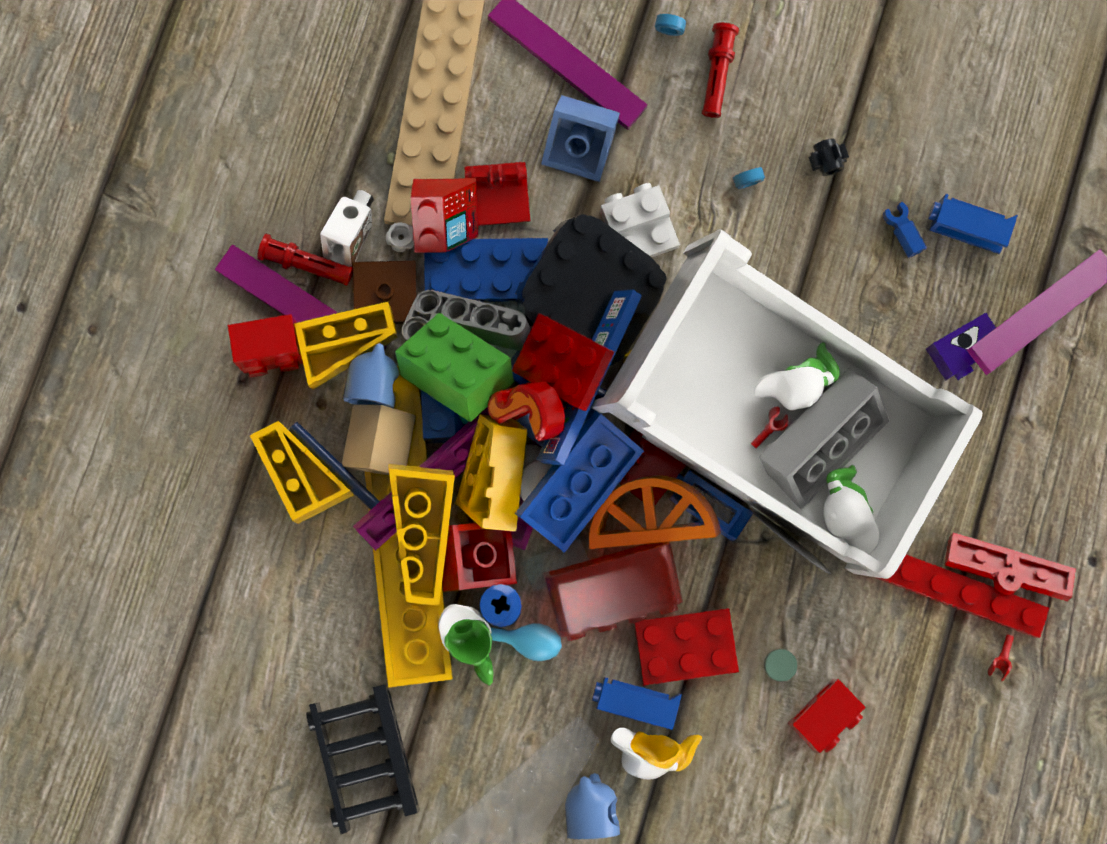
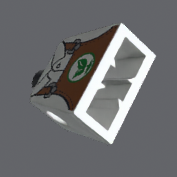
[320,190,374,267]

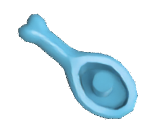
[490,623,562,661]

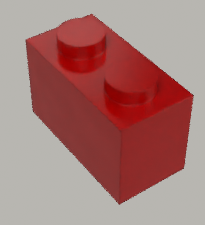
[787,679,866,753]

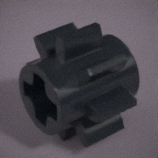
[808,138,849,176]

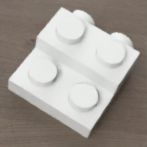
[600,183,680,257]

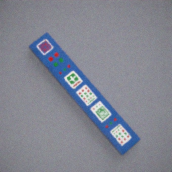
[537,290,642,466]

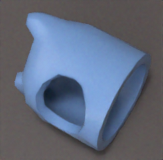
[343,343,399,409]
[565,773,620,839]

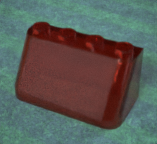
[542,542,683,641]

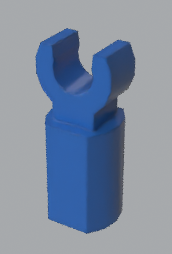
[883,202,927,258]

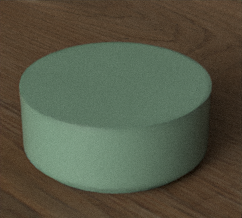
[764,649,797,682]

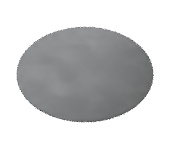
[749,507,831,574]

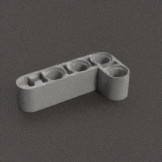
[401,290,531,351]

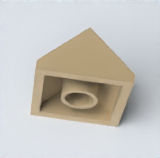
[342,405,416,475]

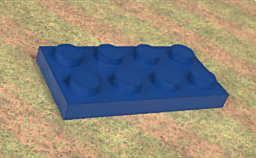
[424,238,548,302]
[515,411,644,553]

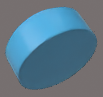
[655,14,686,36]
[733,167,765,189]

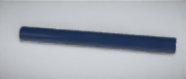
[289,422,380,510]

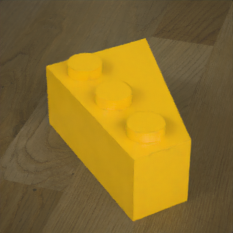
[294,302,398,390]
[455,414,527,531]
[250,421,354,524]

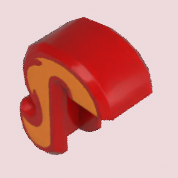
[488,381,565,441]

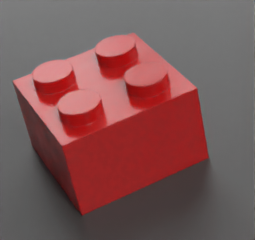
[228,314,303,377]

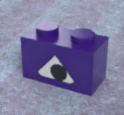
[926,313,996,381]

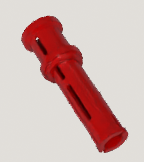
[702,22,739,118]
[257,233,353,286]

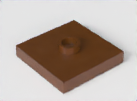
[353,260,417,324]

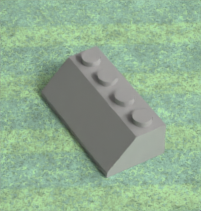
[759,368,889,509]

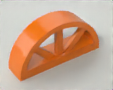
[589,475,721,549]

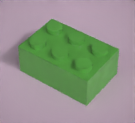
[395,313,514,422]

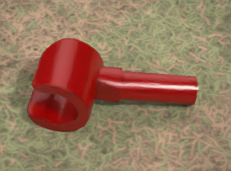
[751,406,789,449]
[988,635,1014,681]

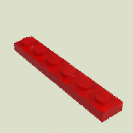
[874,554,1050,638]

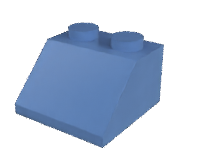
[541,95,620,182]

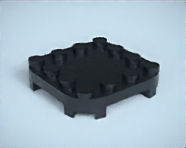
[515,214,667,366]

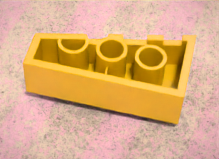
[388,464,455,606]

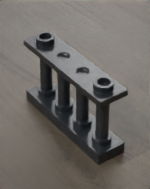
[306,684,420,834]

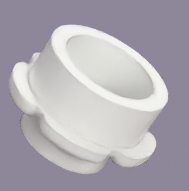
[386,222,414,252]

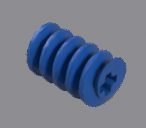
[480,584,522,628]

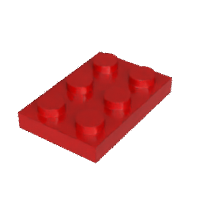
[512,313,614,411]
[634,608,739,685]

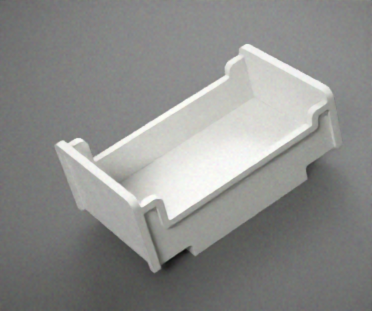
[591,229,983,579]

